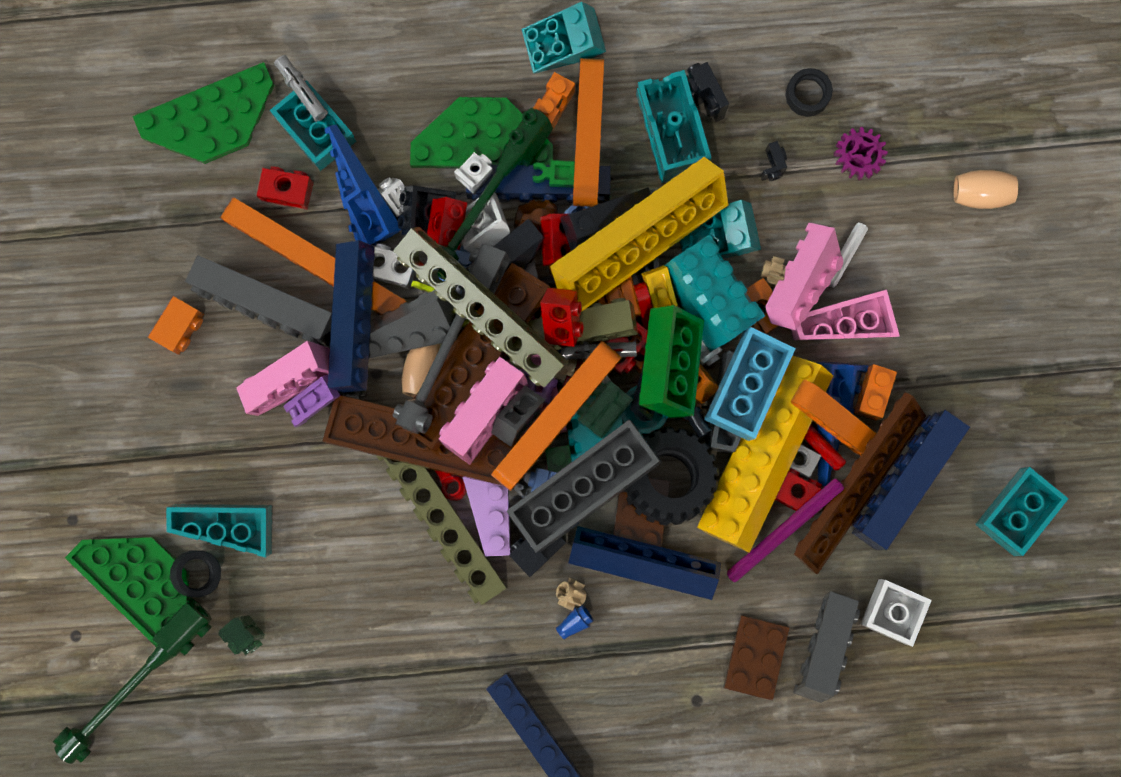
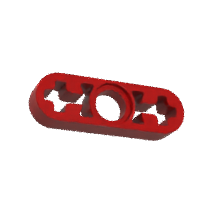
[633,282,652,331]

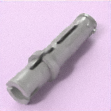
[274,55,328,122]

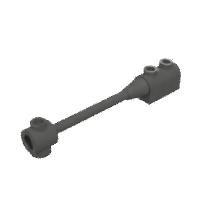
[393,244,511,434]

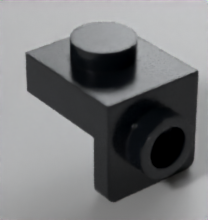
[760,141,787,181]

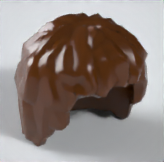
[514,199,558,232]

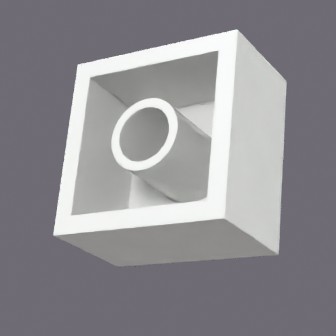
[860,579,932,647]

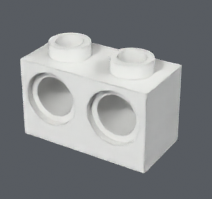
[373,244,415,289]

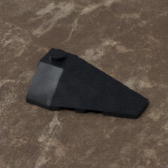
[560,187,651,251]
[456,219,545,311]

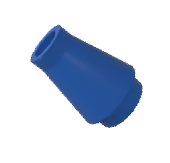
[556,605,594,640]

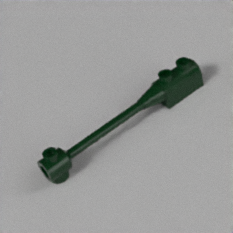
[438,108,553,280]
[53,597,212,764]

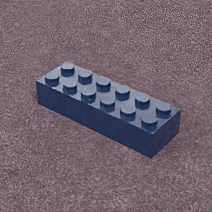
[852,410,970,550]

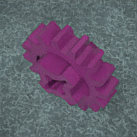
[834,127,888,180]

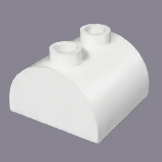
[462,192,510,253]

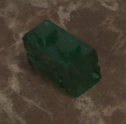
[577,381,633,440]
[218,615,265,656]

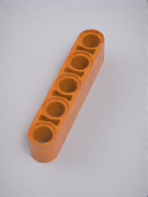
[790,380,877,456]

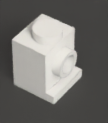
[454,152,493,194]

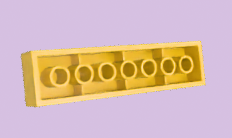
[550,157,728,312]
[697,356,833,553]

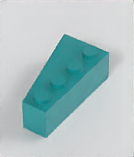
[166,504,272,558]

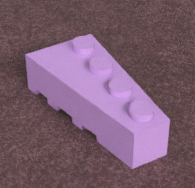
[463,477,511,556]

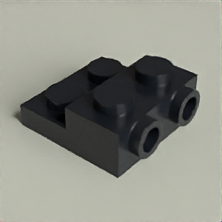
[686,62,729,122]
[398,185,456,236]

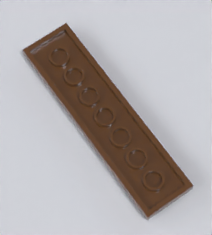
[403,263,551,452]
[794,392,926,575]
[322,395,520,489]

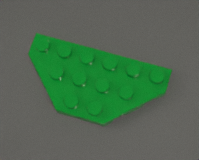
[132,62,274,164]
[410,97,553,169]
[65,537,189,660]

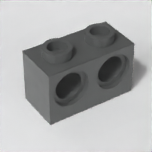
[491,386,545,447]

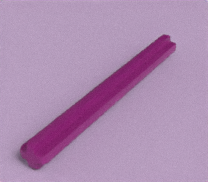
[727,478,844,583]

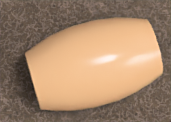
[953,170,1018,209]
[402,344,440,398]

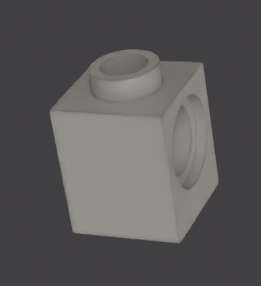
[790,445,821,478]

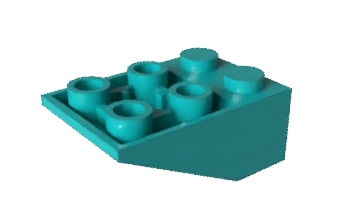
[521,2,606,74]
[680,200,761,259]

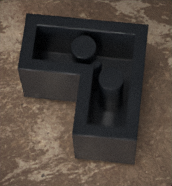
[509,537,566,577]

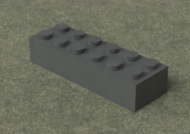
[185,255,332,347]
[507,420,662,553]

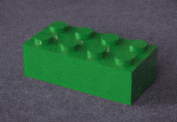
[639,305,704,418]

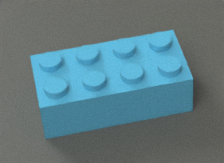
[704,327,796,441]

